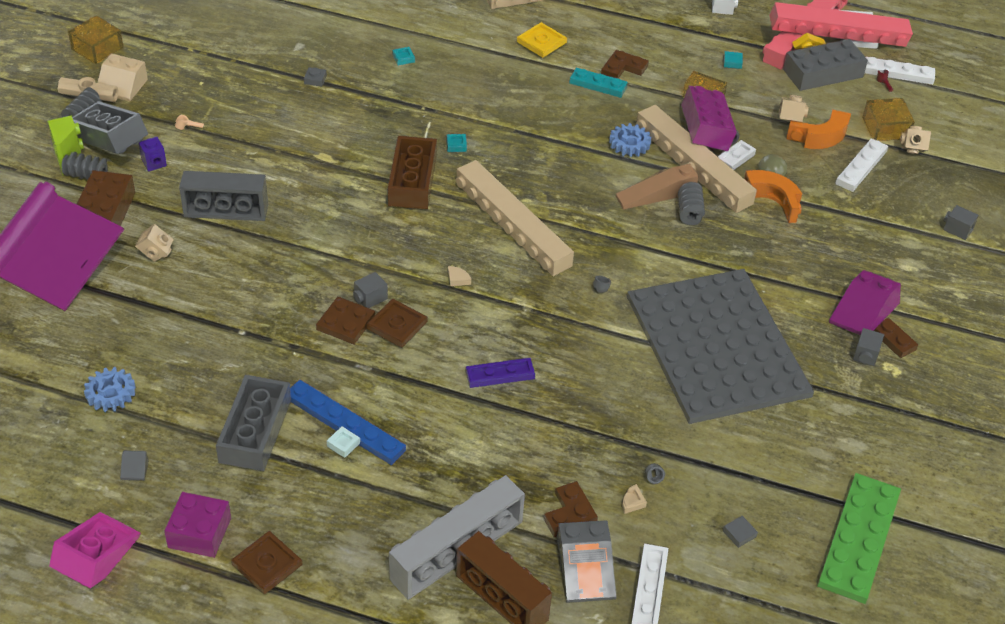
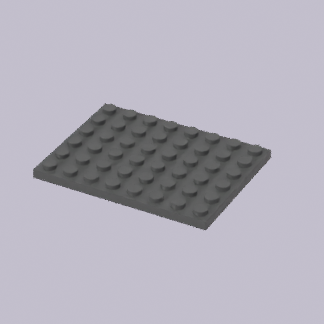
[627,269,814,424]

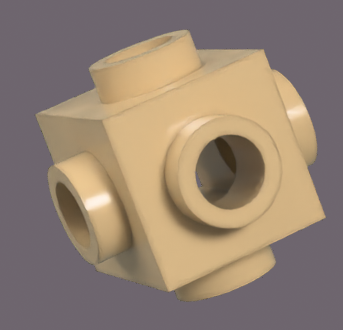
[900,126,931,154]
[135,224,174,262]

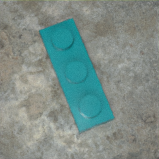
[569,67,628,98]

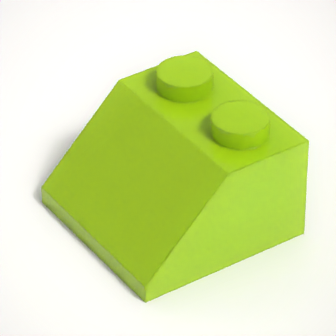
[48,115,84,175]

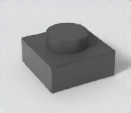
[304,67,327,87]

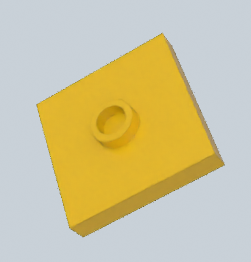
[517,22,567,58]

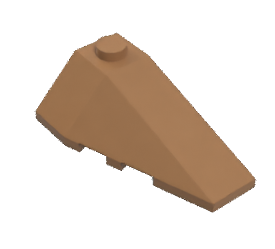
[616,164,699,210]

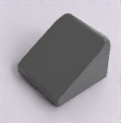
[120,450,149,481]

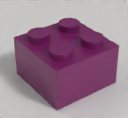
[164,492,231,558]

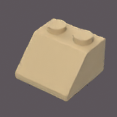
[98,53,148,101]

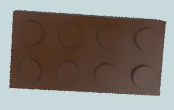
[388,136,437,209]
[76,170,135,226]
[456,531,552,624]

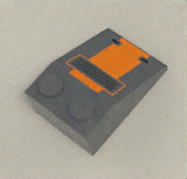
[557,520,616,603]

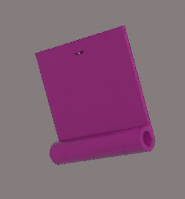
[0,181,125,311]

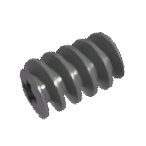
[61,87,102,117]
[62,152,108,180]
[678,182,705,225]

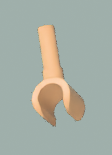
[175,115,204,130]

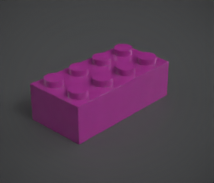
[681,85,737,151]

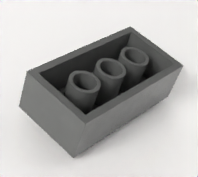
[783,39,868,91]
[72,101,148,154]
[179,171,269,221]
[216,375,291,471]

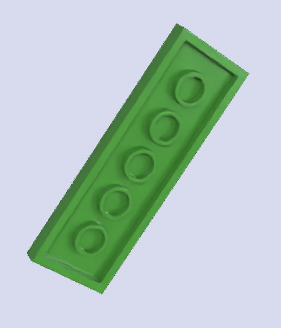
[817,473,901,604]

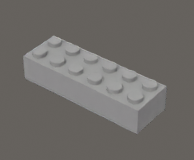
[389,475,525,600]

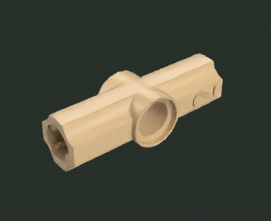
[58,77,119,102]

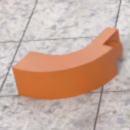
[786,109,851,149]
[744,170,802,223]

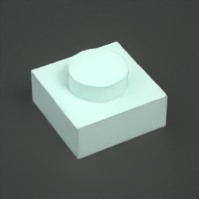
[327,427,360,458]

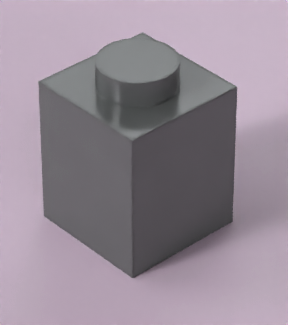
[944,205,979,240]
[353,272,388,308]
[853,328,884,366]

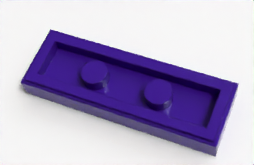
[465,358,535,388]

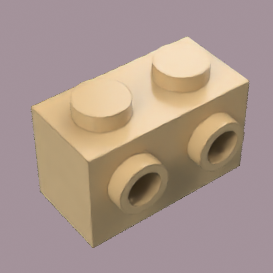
[778,95,809,122]

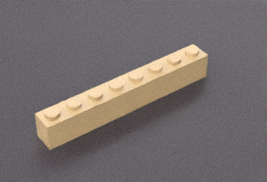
[636,105,757,213]
[456,160,574,276]

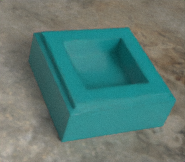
[392,47,415,66]
[724,51,743,69]
[447,134,467,152]

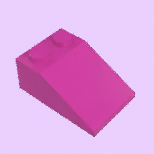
[49,512,140,589]

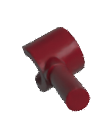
[877,69,893,92]

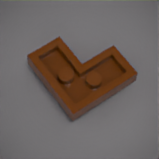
[601,50,649,78]
[544,481,598,537]

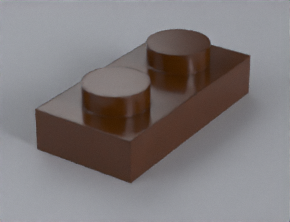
[874,317,918,358]

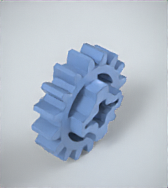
[609,123,651,157]
[84,367,136,412]

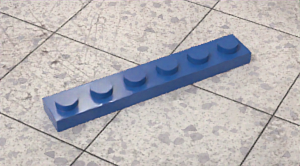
[290,380,406,465]

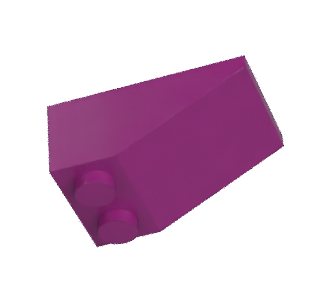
[829,270,901,335]

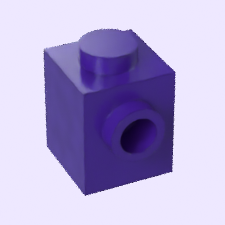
[139,137,167,172]

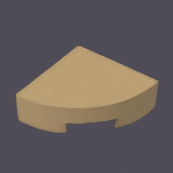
[448,266,471,286]
[622,484,647,514]

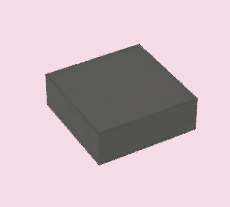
[723,515,758,548]

